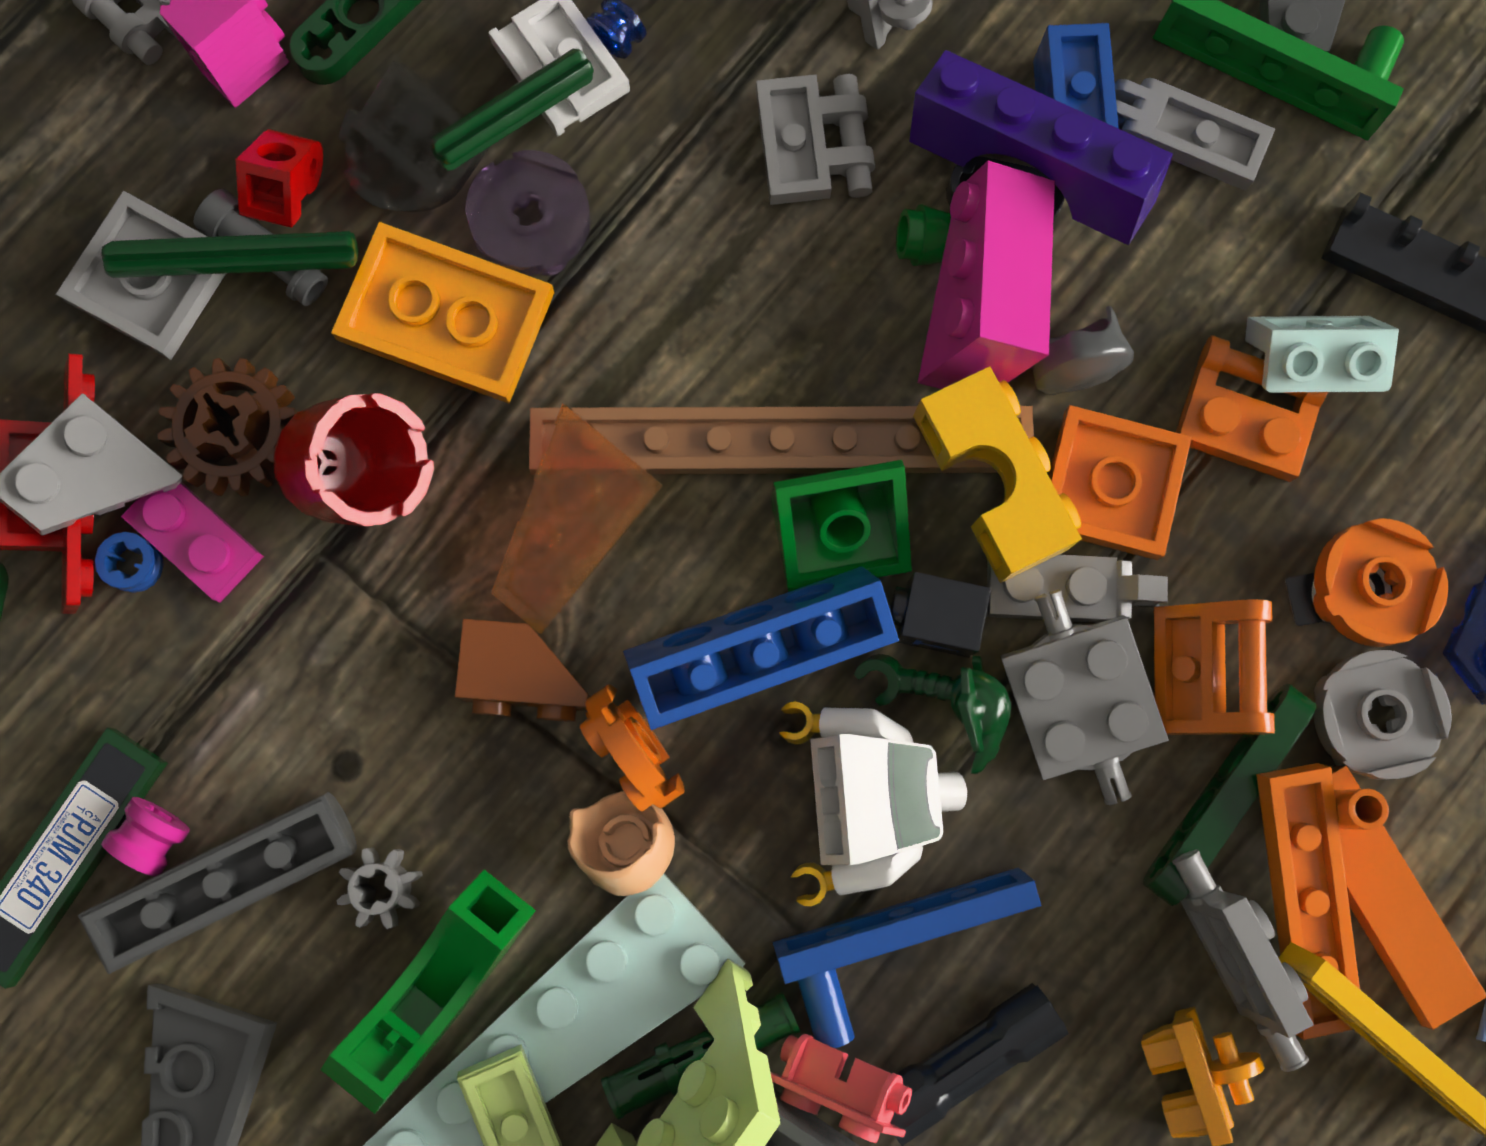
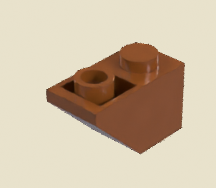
[455,619,591,722]

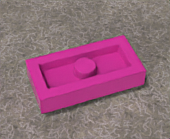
[121,482,264,603]

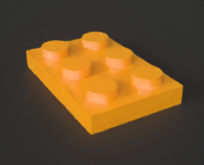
[331,222,555,404]

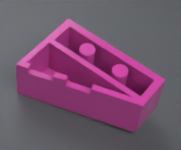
[917,160,1055,389]

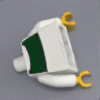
[779,701,967,906]

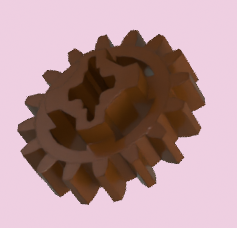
[157,358,298,497]

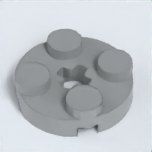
[1314,650,1452,780]

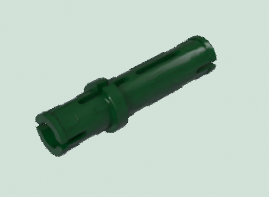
[601,992,800,1120]

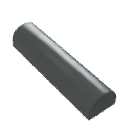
[78,792,357,974]

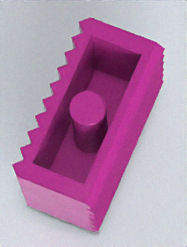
[160,0,290,108]

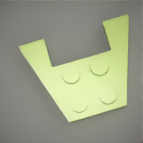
[596,959,780,1146]

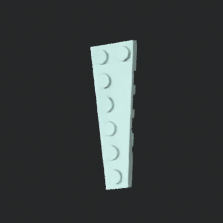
[363,873,746,1146]

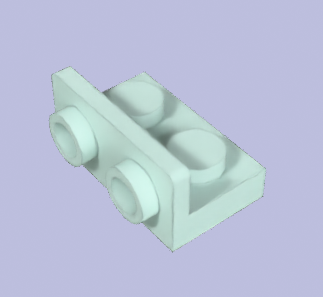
[1245,316,1399,393]

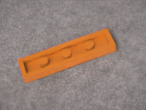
[1257,763,1360,1040]

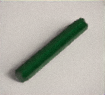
[101,231,358,278]

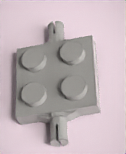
[1000,589,1169,805]
[1172,849,1314,1072]

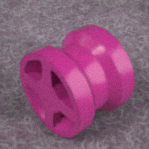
[101,797,190,877]

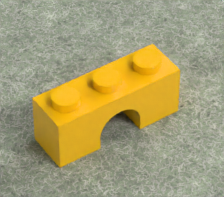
[913,366,1082,583]

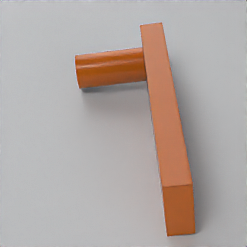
[1332,765,1486,1030]

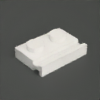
[488,0,630,137]

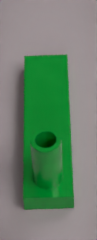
[1152,0,1404,141]

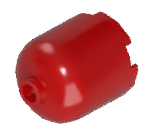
[273,393,434,526]

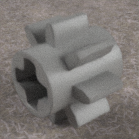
[336,848,423,929]

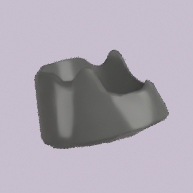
[1031,306,1134,395]

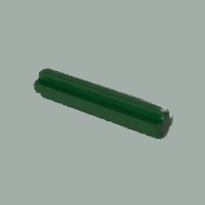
[430,48,594,171]

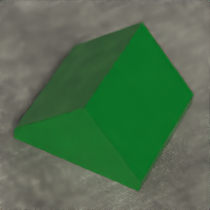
[771,460,912,592]

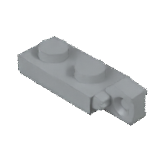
[986,555,1168,623]

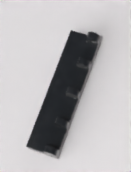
[1321,192,1486,334]

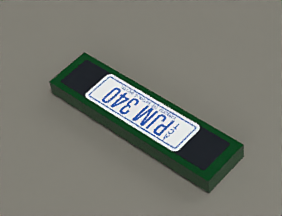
[0,728,168,989]

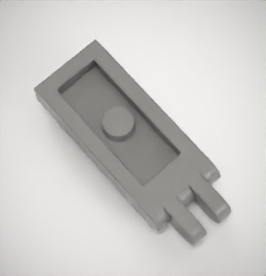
[1115,78,1275,191]

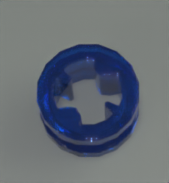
[586,0,647,59]

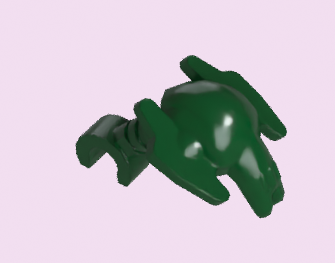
[854,654,1011,774]

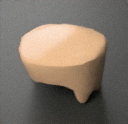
[567,791,675,896]

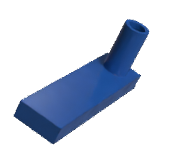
[772,867,1042,1048]

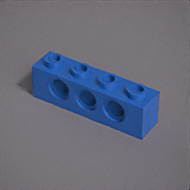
[623,566,899,730]

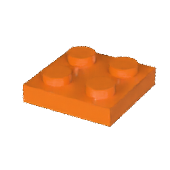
[1049,405,1192,561]

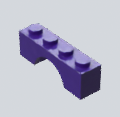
[909,50,1173,246]

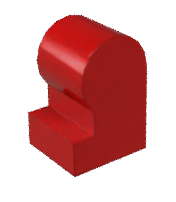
[235,129,324,228]

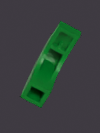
[320,870,536,1114]

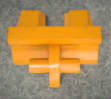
[1141,1006,1265,1146]

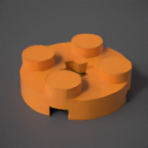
[1313,518,1448,647]
[579,684,685,812]

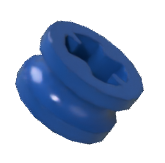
[95,532,164,593]

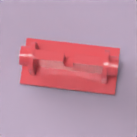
[770,1034,912,1143]

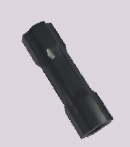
[890,983,1069,1146]

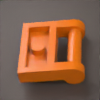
[1176,335,1328,482]
[1154,599,1275,735]

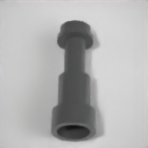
[193,188,328,306]

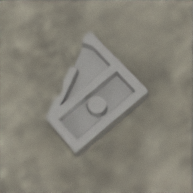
[0,393,183,535]

